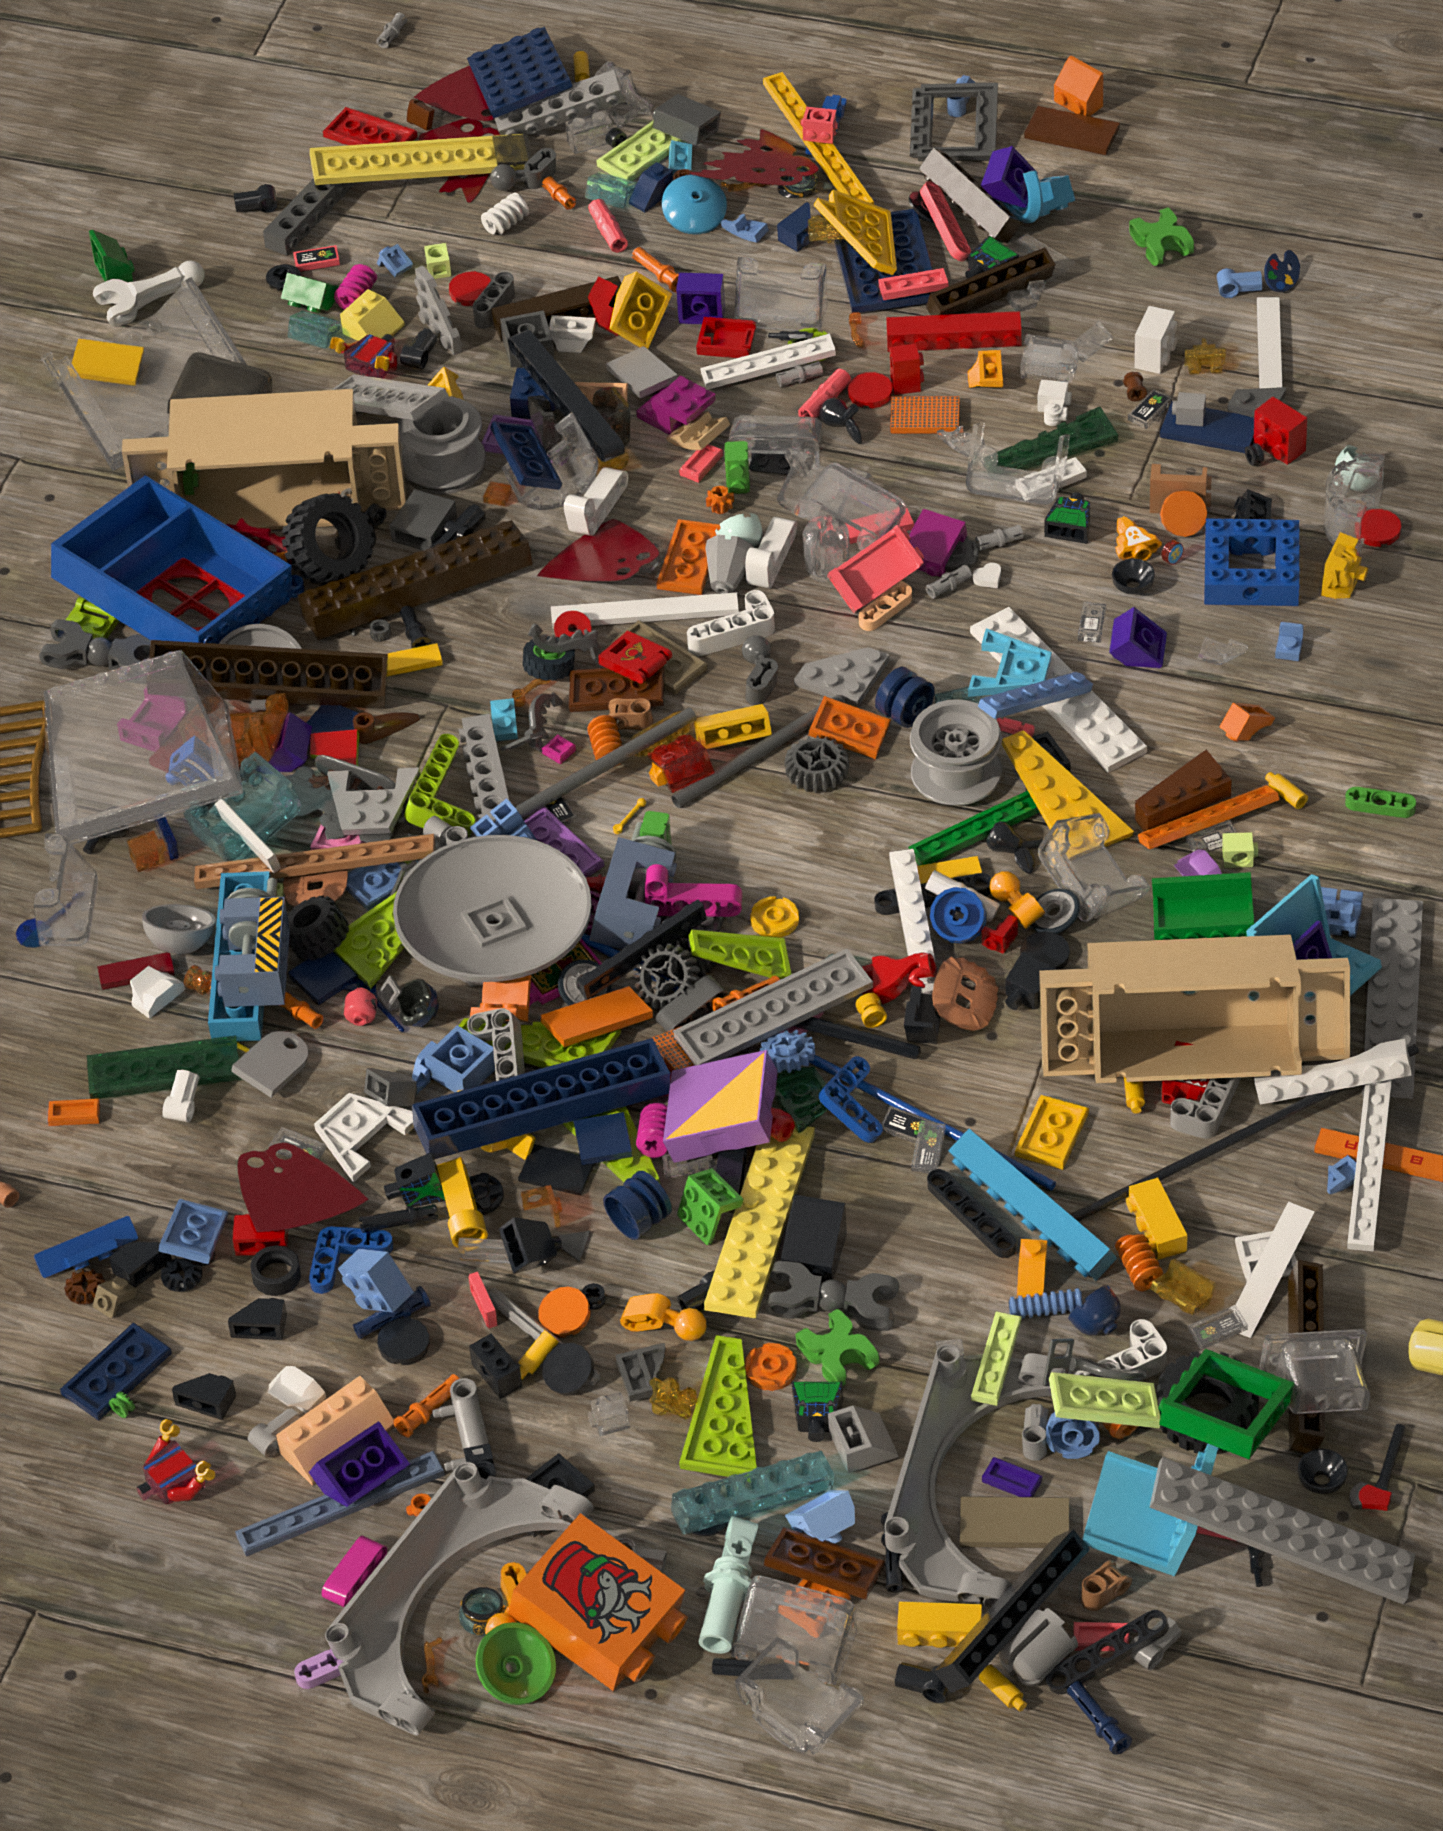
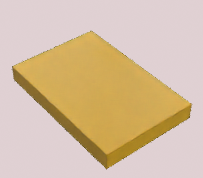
[69,338,144,386]
[1015,1095,1089,1170]

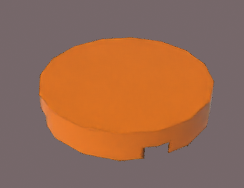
[1160,490,1207,537]
[539,1287,591,1338]
[745,1343,798,1391]

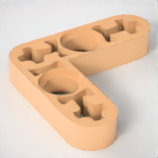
[859,581,912,631]

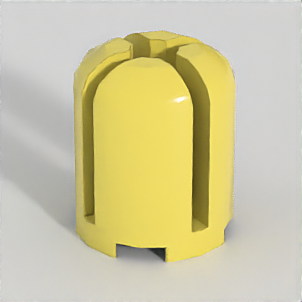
[1409,1318,1443,1376]

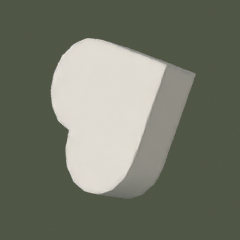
[973,563,1001,588]

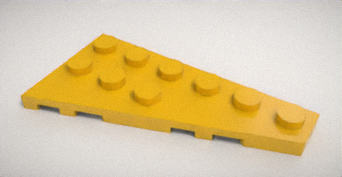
[1001,730,1134,862]

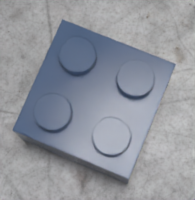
[424,1025,495,1093]
[338,1249,414,1312]

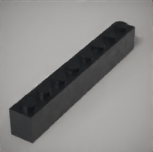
[934,1529,1090,1693]

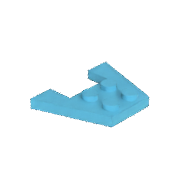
[968,628,1052,697]

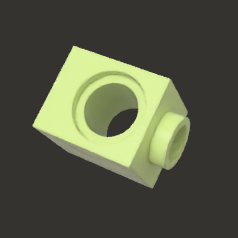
[424,243,451,279]
[1222,832,1258,868]

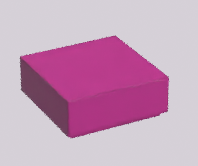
[542,734,576,764]

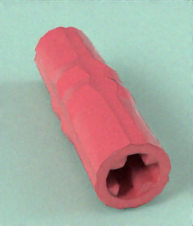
[588,199,628,253]
[798,369,851,423]

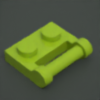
[66,597,119,639]

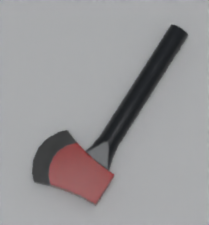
[1349,1424,1406,1511]

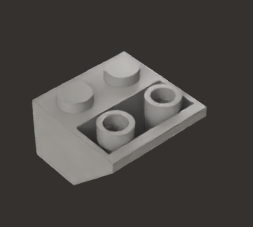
[828,1406,898,1473]

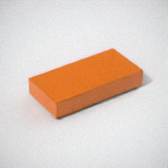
[48,1098,100,1126]

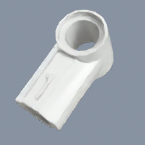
[163,1070,200,1123]

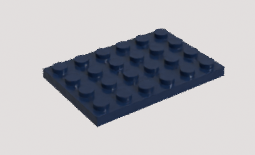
[467,27,573,119]
[830,209,934,314]

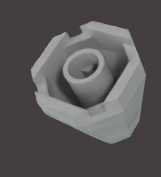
[705,534,753,594]

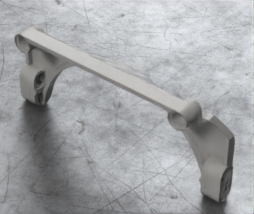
[885,1344,1072,1610]
[325,1462,594,1736]

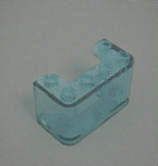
[183,752,301,862]

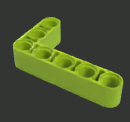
[404,734,476,838]

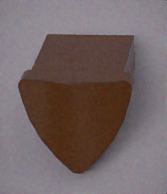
[407,99,435,131]

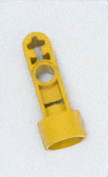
[437,1157,488,1249]

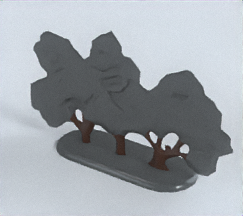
[280,755,408,843]

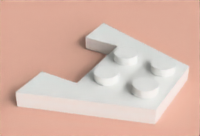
[314,1093,414,1183]

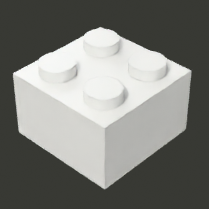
[1135,306,1177,374]

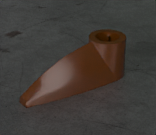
[353,712,420,744]

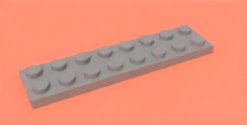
[332,374,448,421]
[673,949,873,1066]

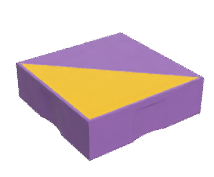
[663,1050,777,1163]

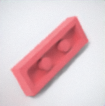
[879,268,948,300]

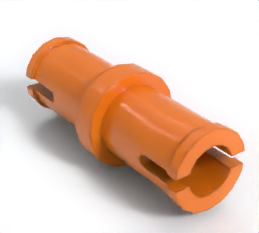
[542,176,576,210]
[279,992,324,1029]

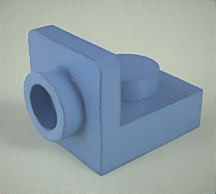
[377,244,413,278]
[1275,622,1304,661]

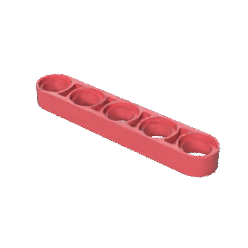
[920,181,971,262]

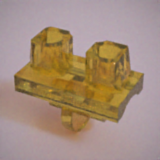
[808,215,844,244]
[1184,338,1226,375]
[649,1377,697,1420]

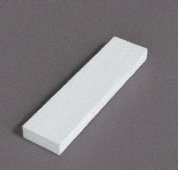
[215,799,281,873]

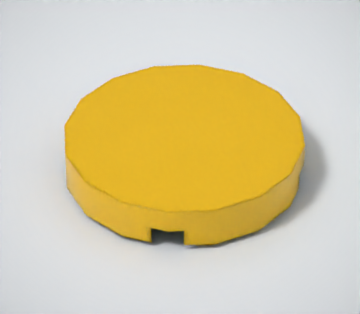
[750,896,799,938]

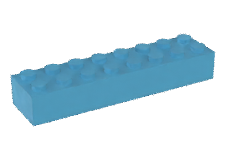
[208,871,271,1042]

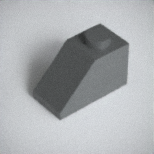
[364,1068,417,1107]

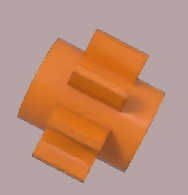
[706,486,734,514]

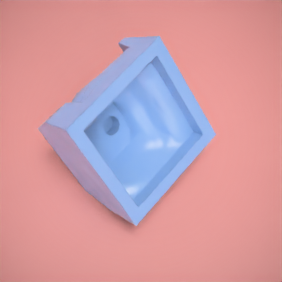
[785,1490,855,1544]

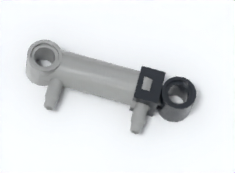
[432,1378,497,1480]

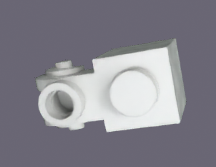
[1038,380,1072,426]

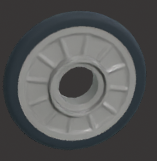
[1031,889,1080,934]
[558,959,612,1006]

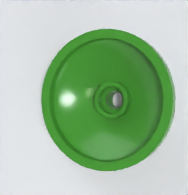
[476,1622,556,1705]

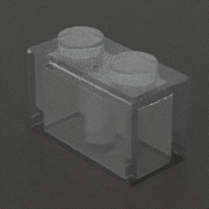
[565,110,613,154]

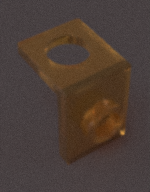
[521,1185,563,1228]

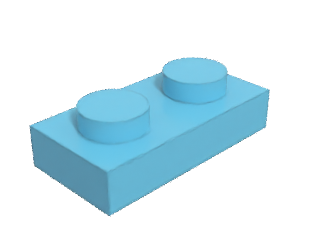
[669,140,692,175]
[490,698,518,741]

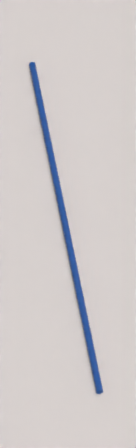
[581,933,1056,1191]

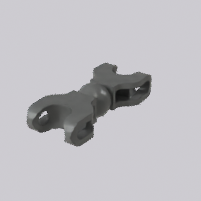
[39,619,151,684]
[765,1261,899,1331]

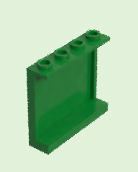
[1152,872,1254,940]

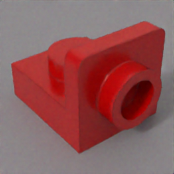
[981,915,1018,954]

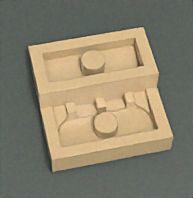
[666,411,731,450]

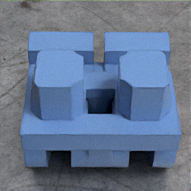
[470,798,537,840]
[1321,887,1363,938]

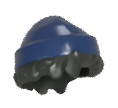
[397,979,439,1027]

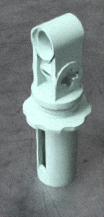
[699,1516,758,1654]

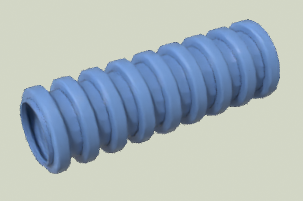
[1009,1288,1083,1319]

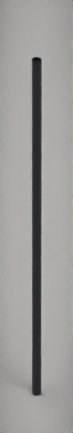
[1070,1044,1419,1221]

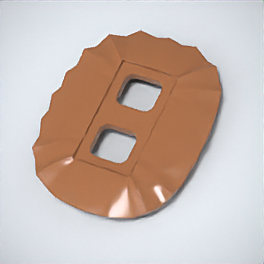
[283,869,348,907]
[932,956,999,1031]

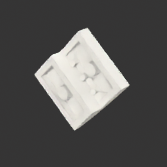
[1235,1231,1297,1281]

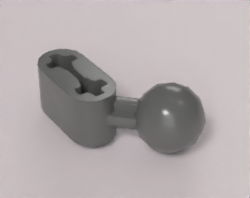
[490,148,556,191]
[741,635,778,705]

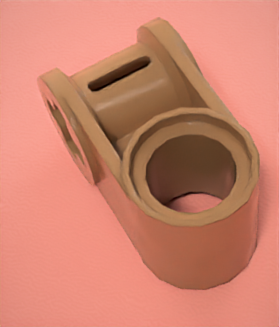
[608,698,653,730]
[1081,1560,1132,1611]

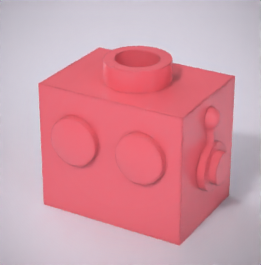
[801,107,838,144]

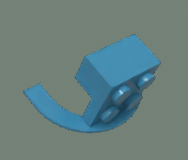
[1002,170,1075,223]

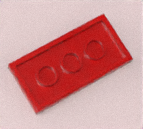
[323,107,418,145]

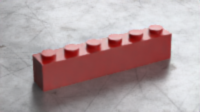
[886,311,1022,352]

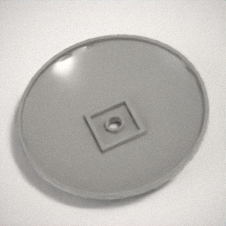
[393,835,591,982]

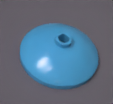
[662,175,727,234]

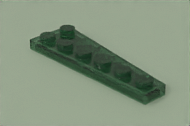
[983,406,1118,479]

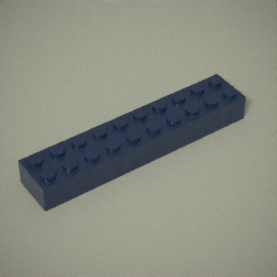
[412,1038,670,1160]

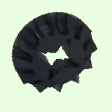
[266,264,301,291]
[161,1256,202,1292]

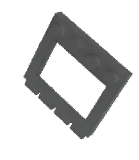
[909,83,998,161]

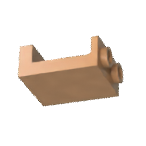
[1150,464,1212,514]

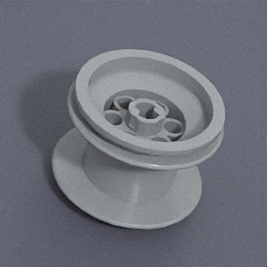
[397,396,486,495]
[910,699,1002,805]

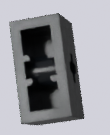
[469,1333,522,1399]

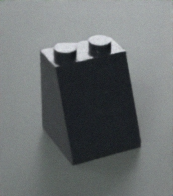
[781,1194,847,1282]

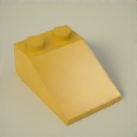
[609,271,672,349]

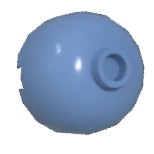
[1046,1412,1099,1459]

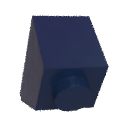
[629,162,673,213]
[777,202,812,252]

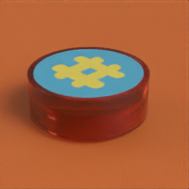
[1162,540,1184,565]

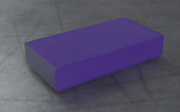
[982,1457,1042,1497]

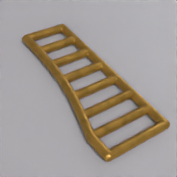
[0,700,53,838]

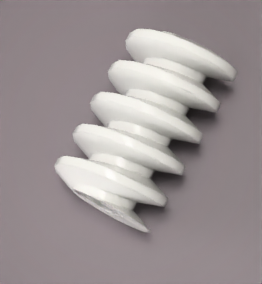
[481,193,529,234]

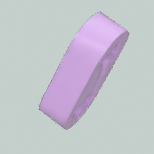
[294,1649,344,1689]

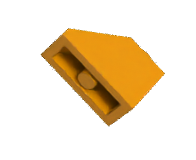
[1017,1239,1047,1298]

